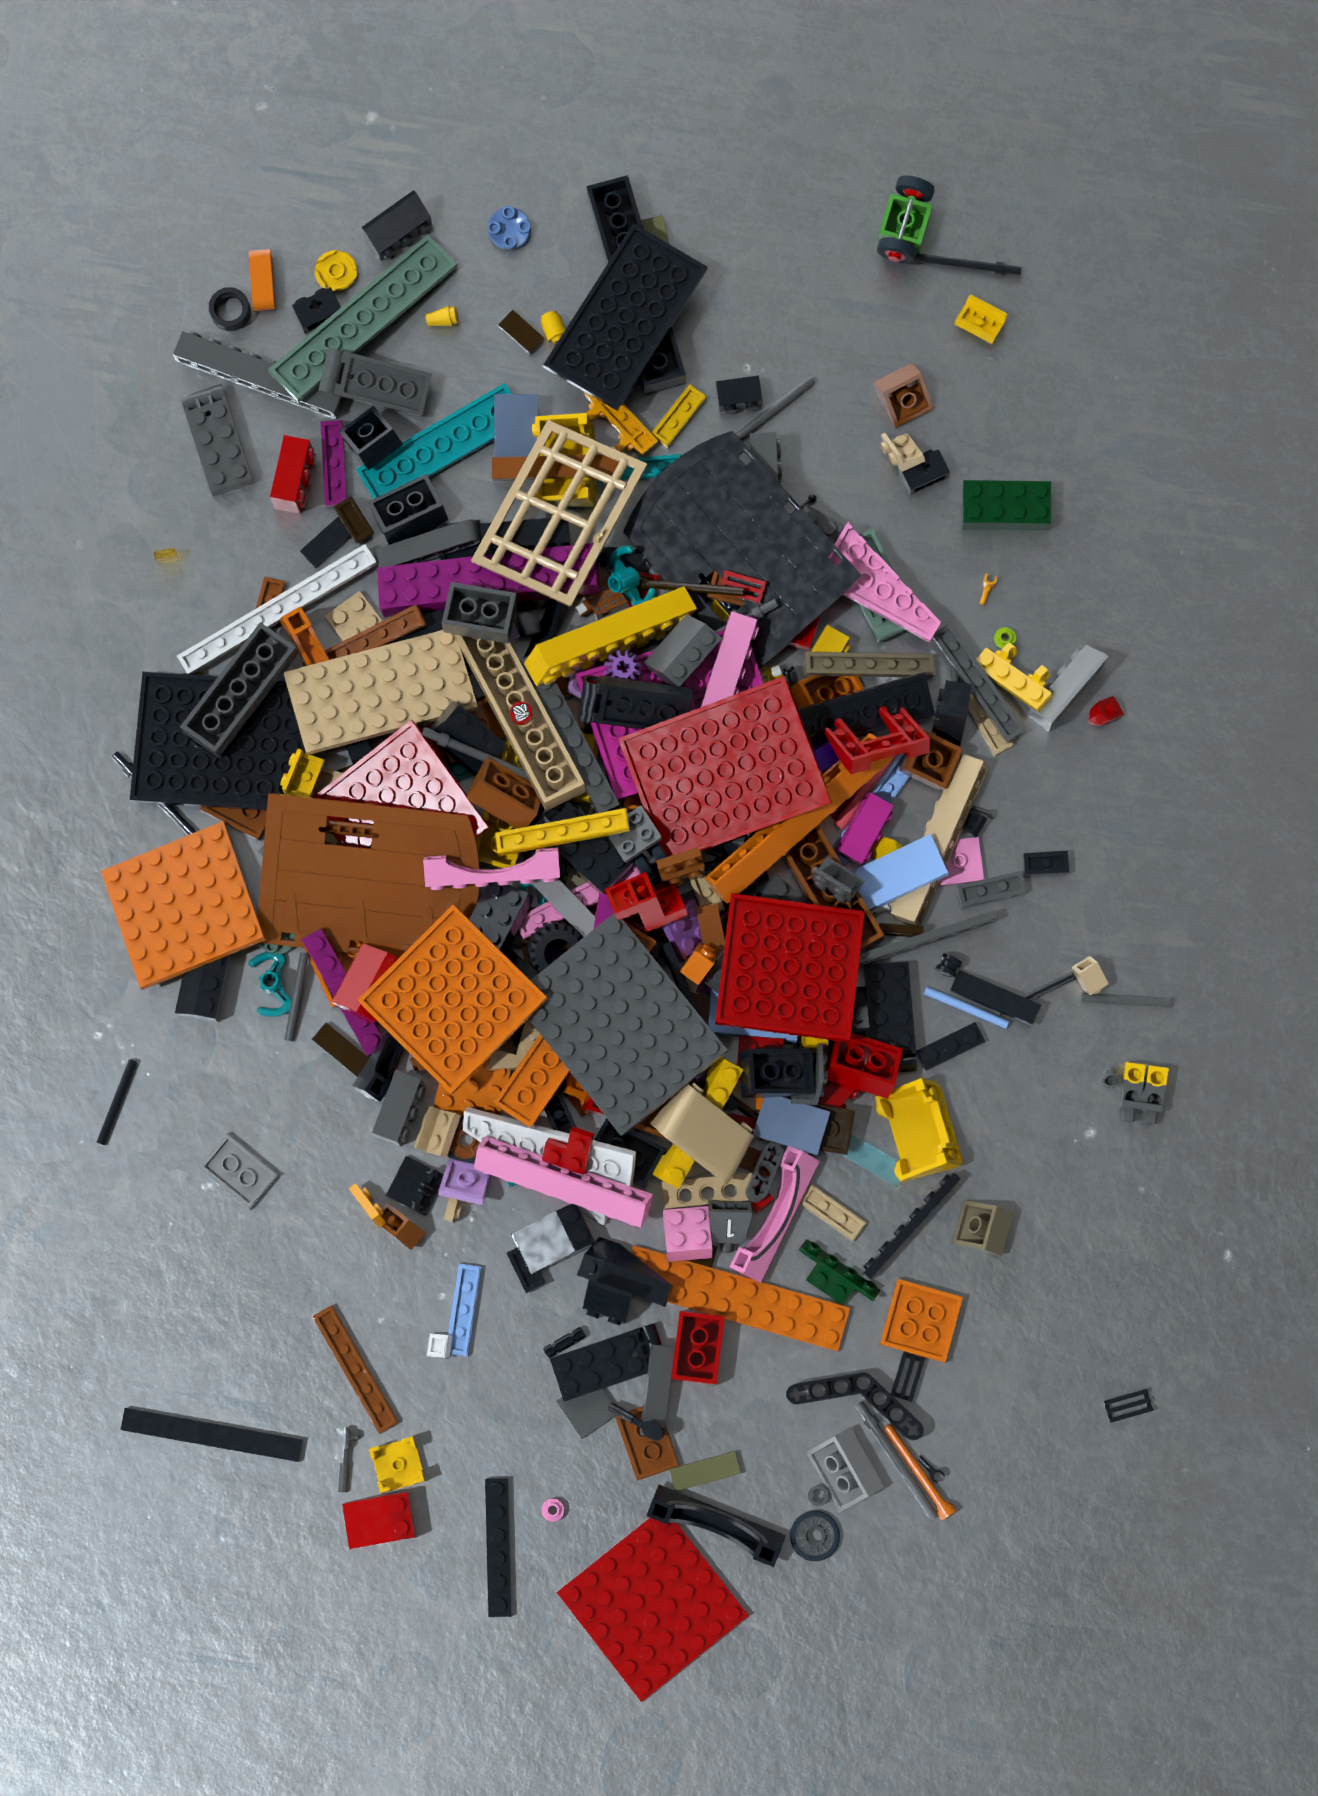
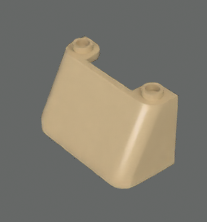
[651,1082,754,1185]

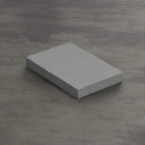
[198,1133,279,1210]

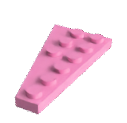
[828,522,941,643]

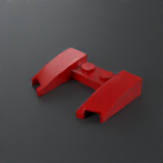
[825,707,930,774]

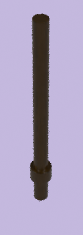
[637,576,746,597]

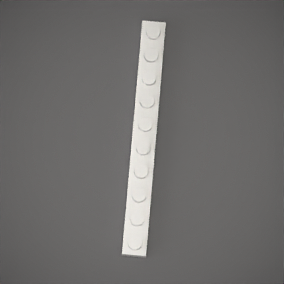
[177,544,377,675]

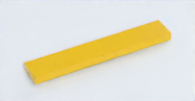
[495,808,630,856]

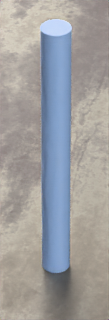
[924,986,1009,1029]

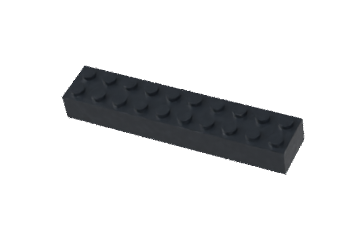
[586,175,686,394]

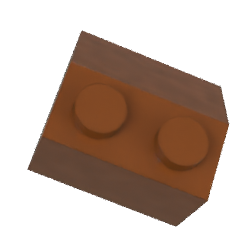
[873,363,934,428]

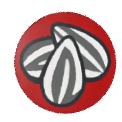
[510,702,533,725]

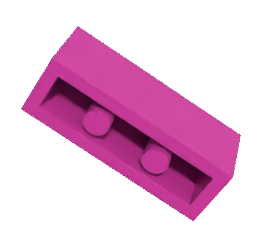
[835,793,893,864]

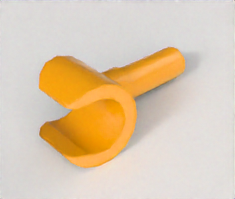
[979,573,997,605]

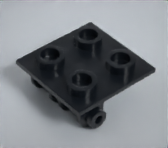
[385,1156,444,1216]

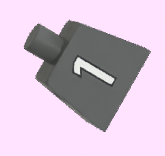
[708,1200,752,1253]

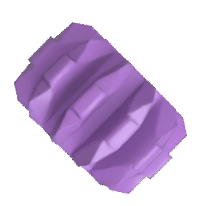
[604,650,641,681]

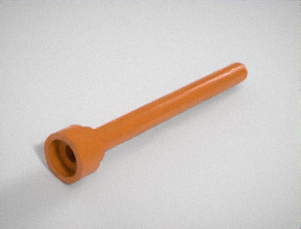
[884,1424,957,1521]

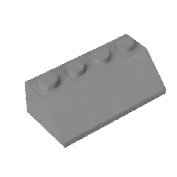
[1028,645,1109,732]

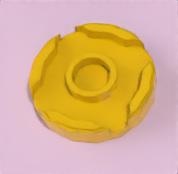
[314,250,358,293]

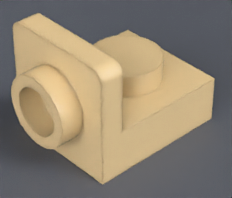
[444,1198,472,1223]

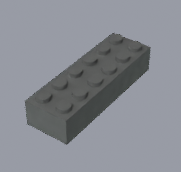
[180,622,299,758]

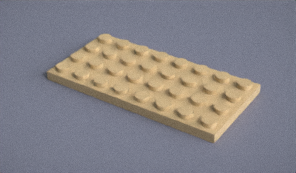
[283,630,478,755]

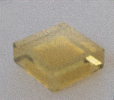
[154,548,179,565]

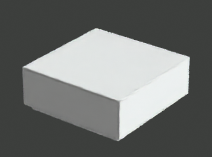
[427,1333,453,1359]

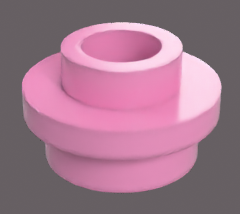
[541,1499,564,1522]

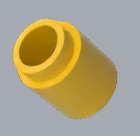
[541,311,566,345]

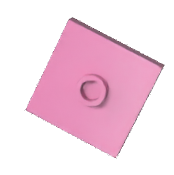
[939,837,984,887]

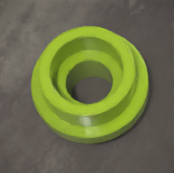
[994,627,1016,649]

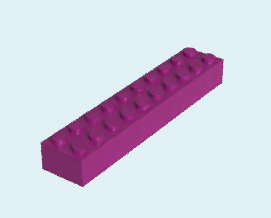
[377,543,600,617]

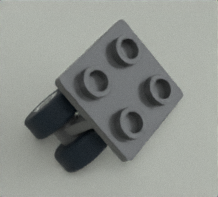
[608,806,668,876]

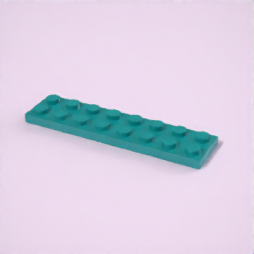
[355,383,512,499]

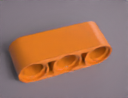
[249,249,276,312]

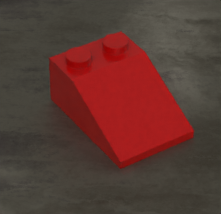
[342,1492,417,1549]

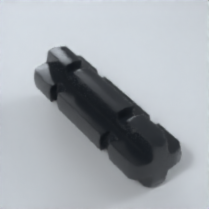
[543,1327,585,1358]

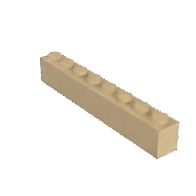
[891,753,989,926]

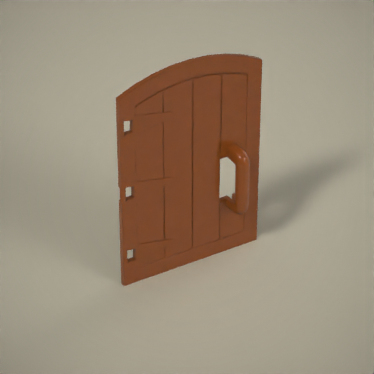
[258,793,480,959]

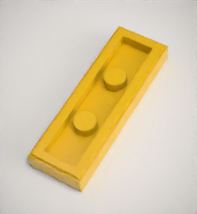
[651,384,707,449]

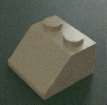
[952,1200,1014,1256]

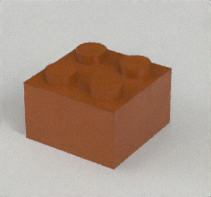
[899,730,963,790]

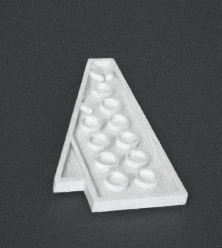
[463,1107,636,1225]

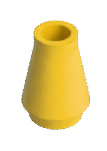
[426,305,459,327]

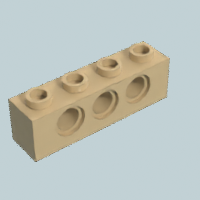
[662,1173,751,1210]

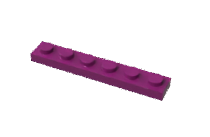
[301,928,383,1056]

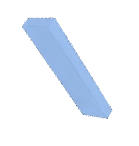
[448,1264,482,1357]

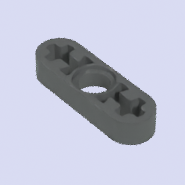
[745,1142,784,1203]

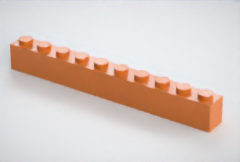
[705,733,893,904]

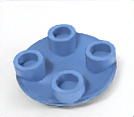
[488,206,531,250]

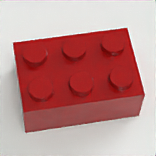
[270,435,316,514]
[671,1311,725,1386]

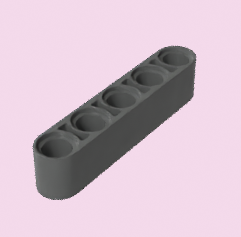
[374,519,480,567]

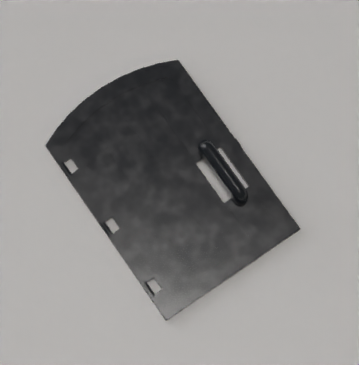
[623,431,863,670]

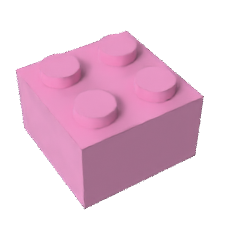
[663,1206,712,1262]

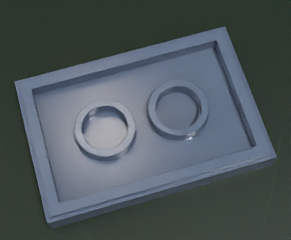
[494,394,538,457]
[753,1097,831,1155]

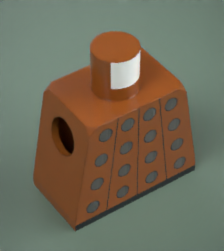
[574,567,630,620]

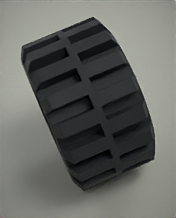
[527,921,582,973]

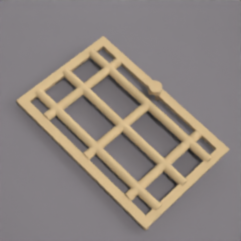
[471,420,647,607]

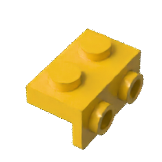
[954,295,1008,344]
[280,749,325,797]

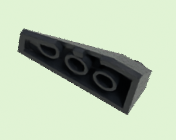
[577,1237,673,1307]

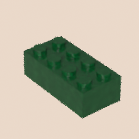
[961,480,1051,531]

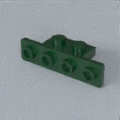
[799,1239,880,1305]

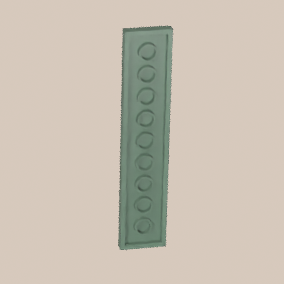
[268,234,457,402]

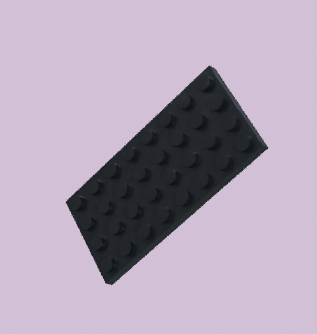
[543,223,708,411]

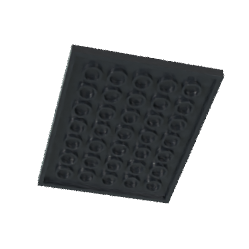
[130,671,312,811]

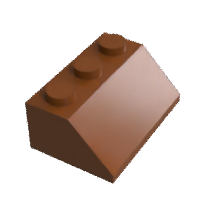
[466,756,541,829]

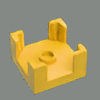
[369,1436,426,1493]

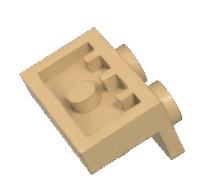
[880,433,925,472]
[414,1106,461,1158]

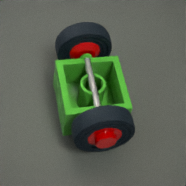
[877,175,935,263]

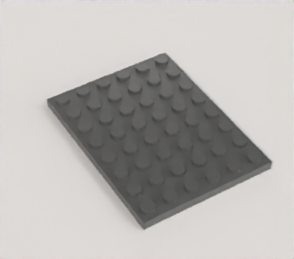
[528,914,728,1136]

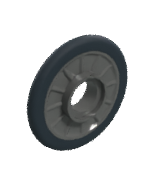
[790,1511,840,1561]

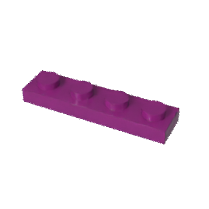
[320,420,347,508]

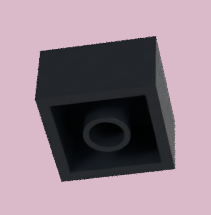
[339,405,403,471]

